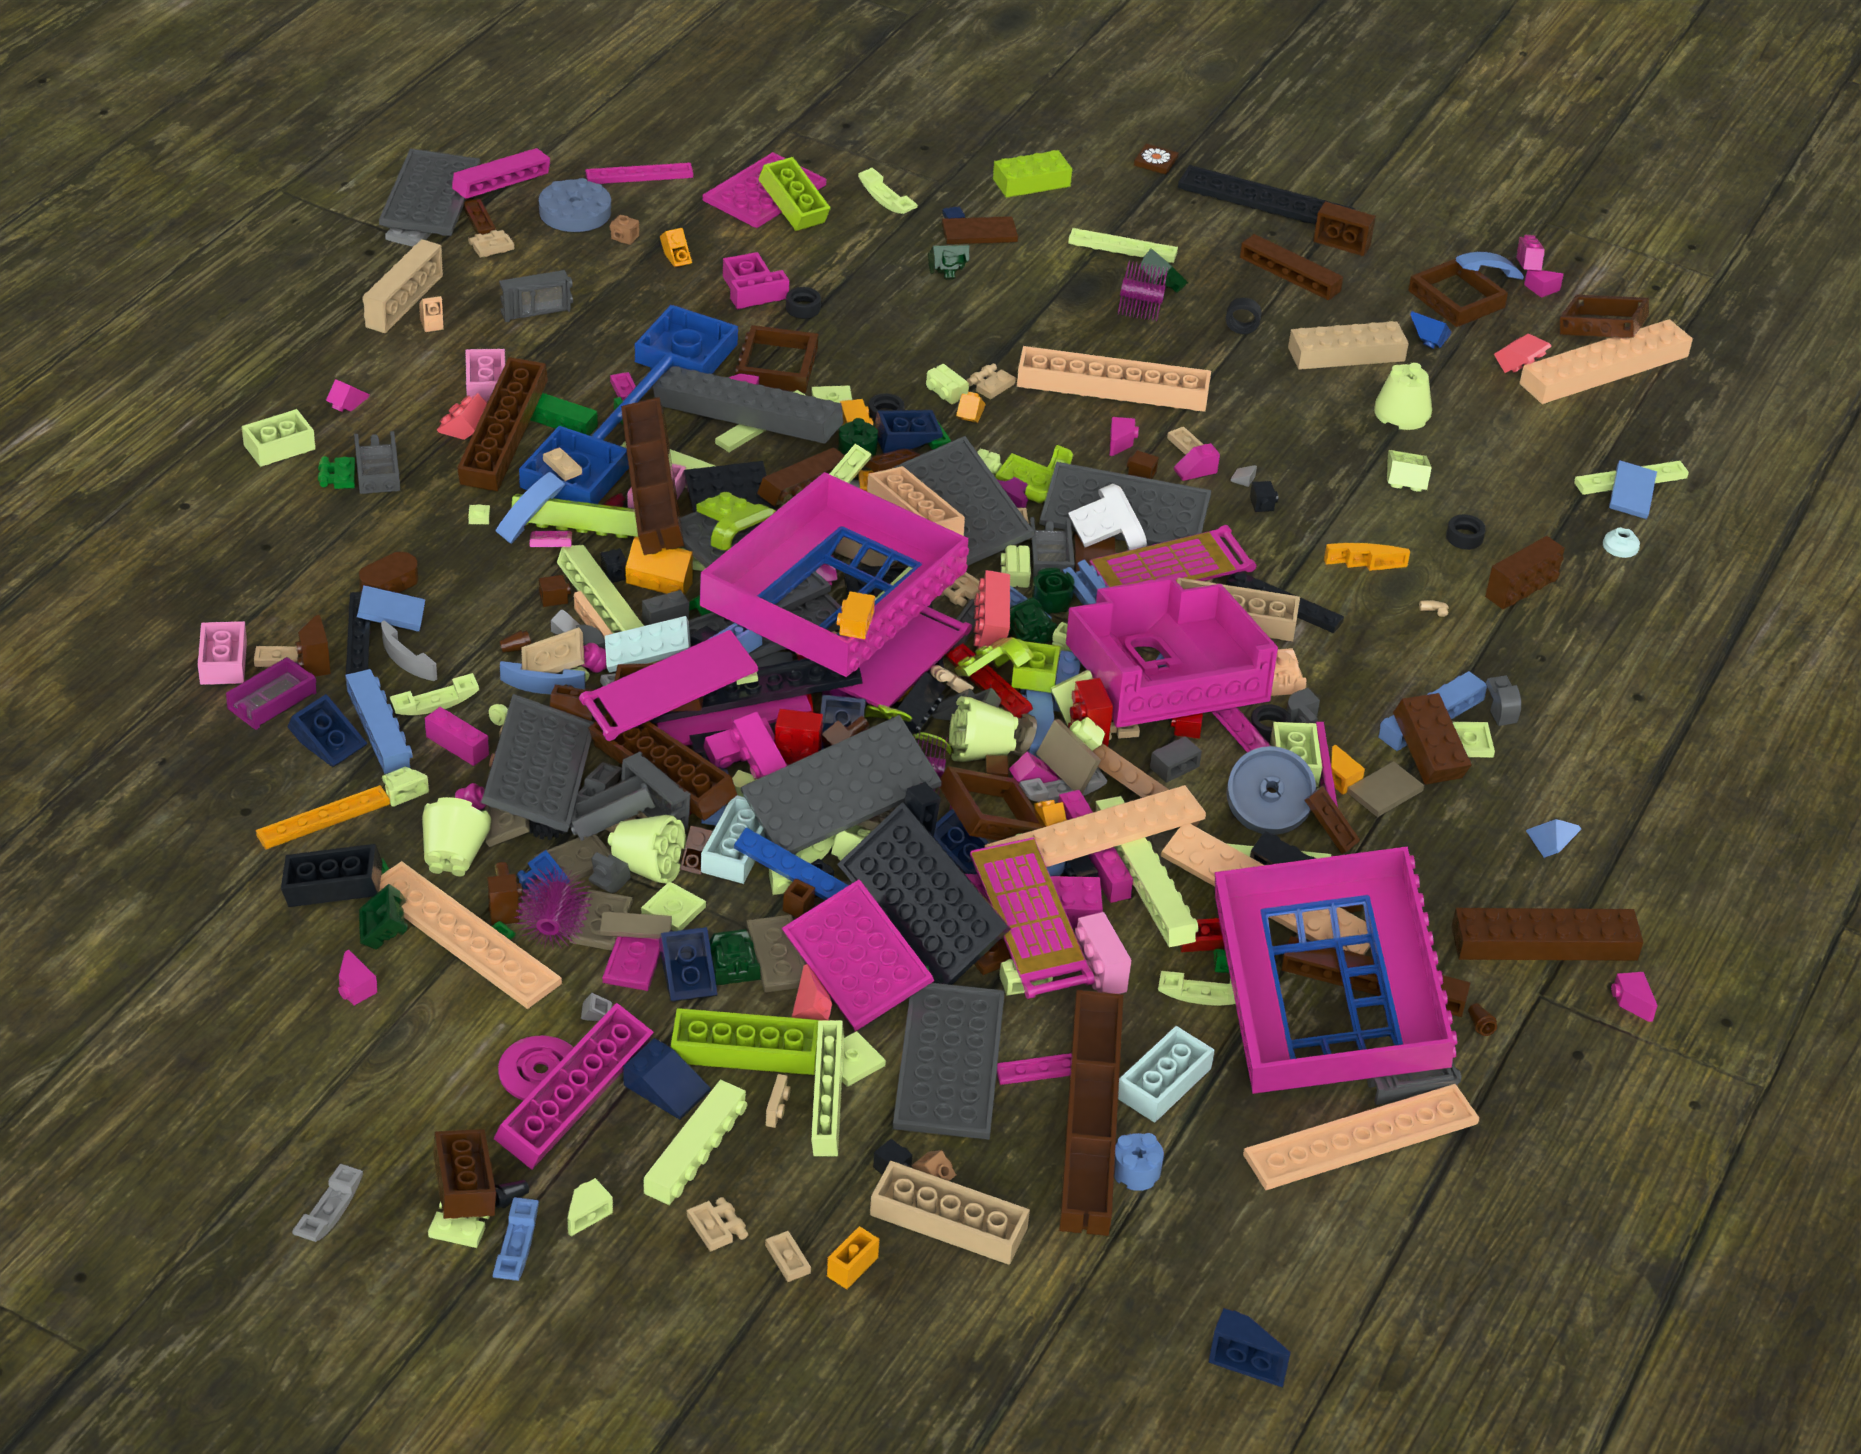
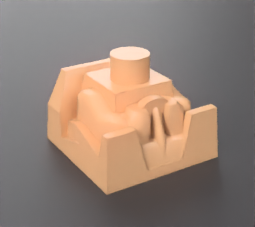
[1271,648,1306,696]

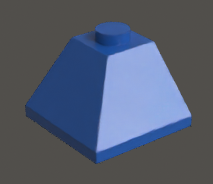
[1410,311,1451,349]

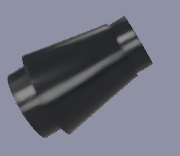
[495,1180,529,1208]

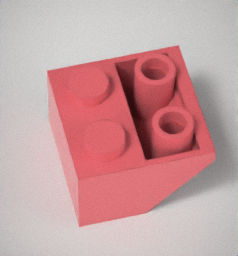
[1494,334,1551,373]
[437,393,487,440]

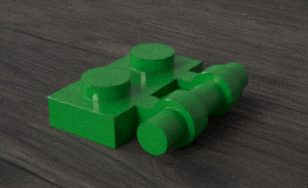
[318,456,355,489]

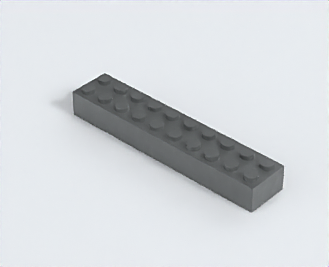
[653,366,843,443]

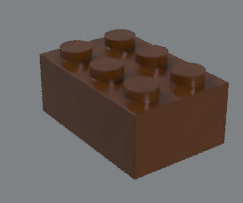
[1313,201,1376,256]

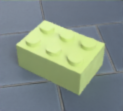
[242,409,315,467]
[1270,722,1322,787]

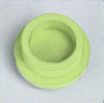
[489,704,508,726]

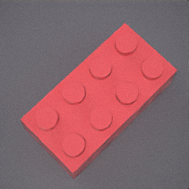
[973,570,1010,649]

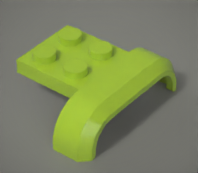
[995,445,1073,504]
[697,492,776,550]
[954,637,1034,676]

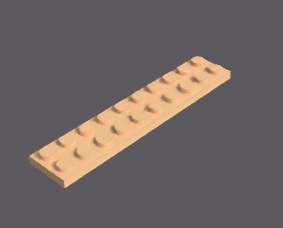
[984,785,1206,867]
[1161,823,1370,955]
[379,861,562,1009]
[1243,1084,1479,1190]

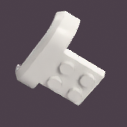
[1068,484,1147,551]

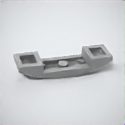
[381,620,437,681]
[1019,767,1107,802]
[293,1164,363,1242]

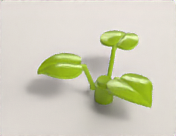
[865,704,952,754]

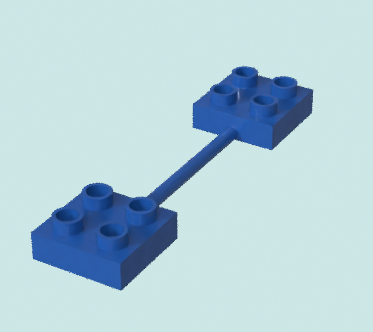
[519,305,738,504]

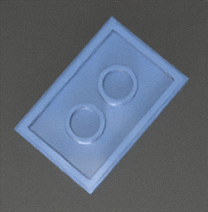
[1609,460,1657,519]
[357,585,425,631]

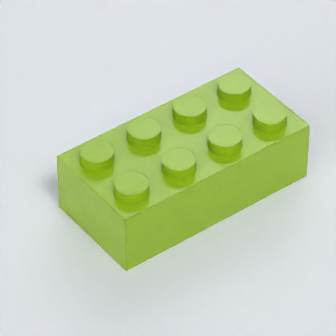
[993,150,1072,198]
[758,157,831,231]

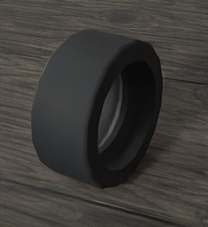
[786,287,821,319]
[1225,297,1262,334]
[868,394,905,423]
[1446,514,1486,550]
[1251,704,1292,743]

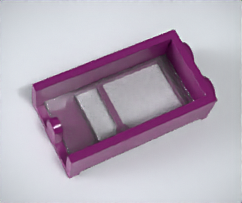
[226,657,317,730]

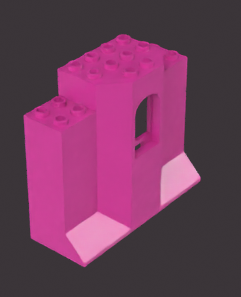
[1066,577,1278,728]

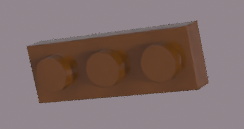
[463,199,496,235]
[865,448,920,472]
[1304,786,1360,854]

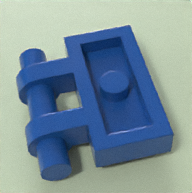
[517,850,571,903]

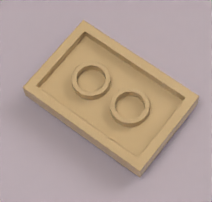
[521,628,584,674]

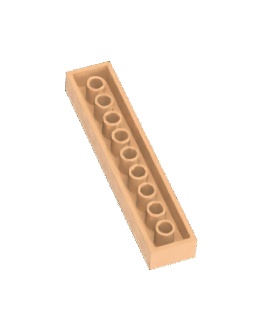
[1520,319,1693,404]
[1017,346,1211,411]

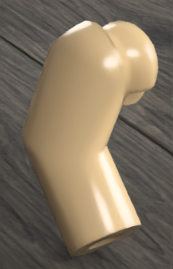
[1419,600,1449,617]

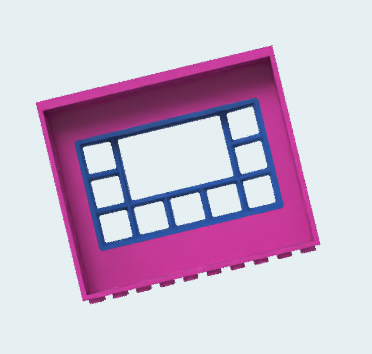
[700,472,969,677]
[1215,847,1457,1094]

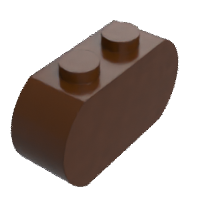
[359,552,418,593]

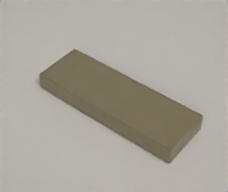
[600,912,672,939]

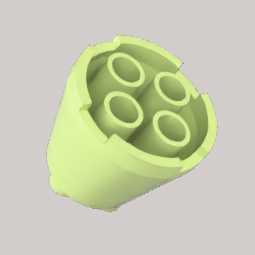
[1374,363,1432,430]
[949,696,1018,762]
[422,797,491,876]
[608,815,686,884]

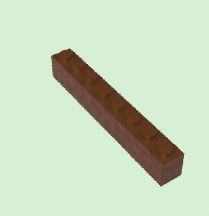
[1281,936,1471,1017]

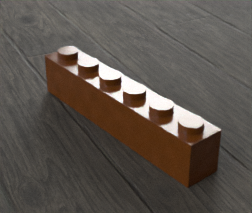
[1240,234,1343,301]
[757,447,845,507]

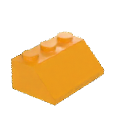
[626,537,693,596]

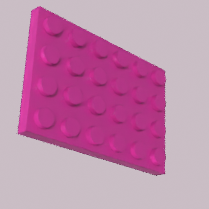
[703,152,826,228]
[782,879,934,1031]

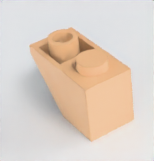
[419,296,444,332]

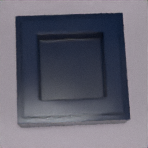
[943,206,965,219]

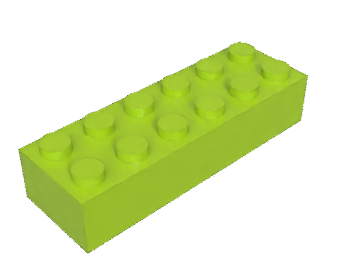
[671,1008,820,1075]

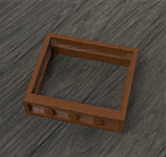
[1408,259,1508,327]
[1560,295,1649,338]
[735,325,819,393]
[940,766,1046,841]

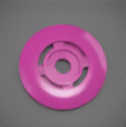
[498,1036,574,1101]

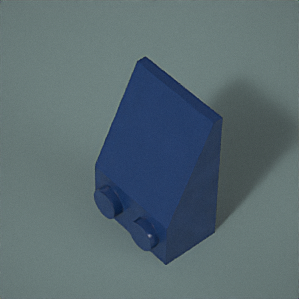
[874,410,943,453]
[287,694,367,768]
[820,695,866,750]
[934,808,990,874]
[659,927,718,1002]
[623,1038,711,1120]
[1208,1308,1291,1388]

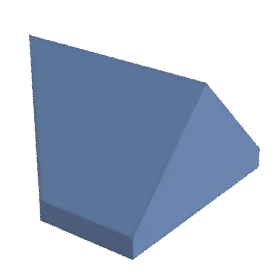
[1526,819,1581,858]

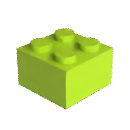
[1012,641,1060,693]

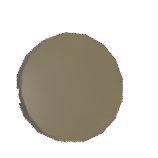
[1010,713,1037,756]

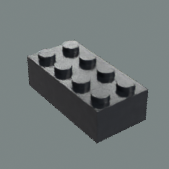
[281,844,383,907]

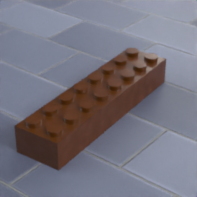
[457,357,548,491]
[588,713,737,821]
[1451,908,1643,961]

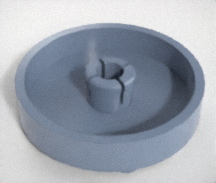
[539,178,611,232]
[1227,746,1316,835]

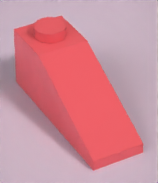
[792,964,832,1021]

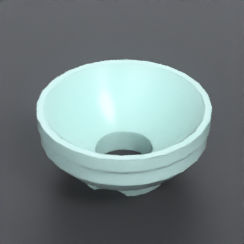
[1603,527,1640,558]

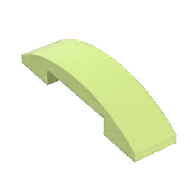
[858,168,918,214]
[390,673,479,715]
[1158,971,1235,1005]

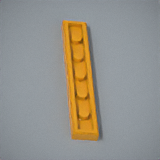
[256,785,390,849]

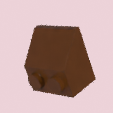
[295,615,331,677]

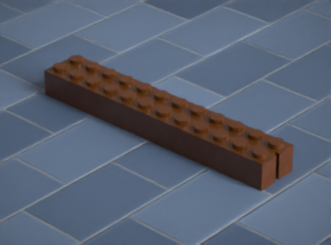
[621,397,684,555]
[1059,990,1124,1236]

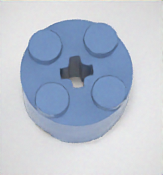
[1114,1133,1164,1191]

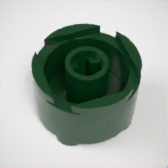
[838,418,878,457]
[1032,568,1075,614]

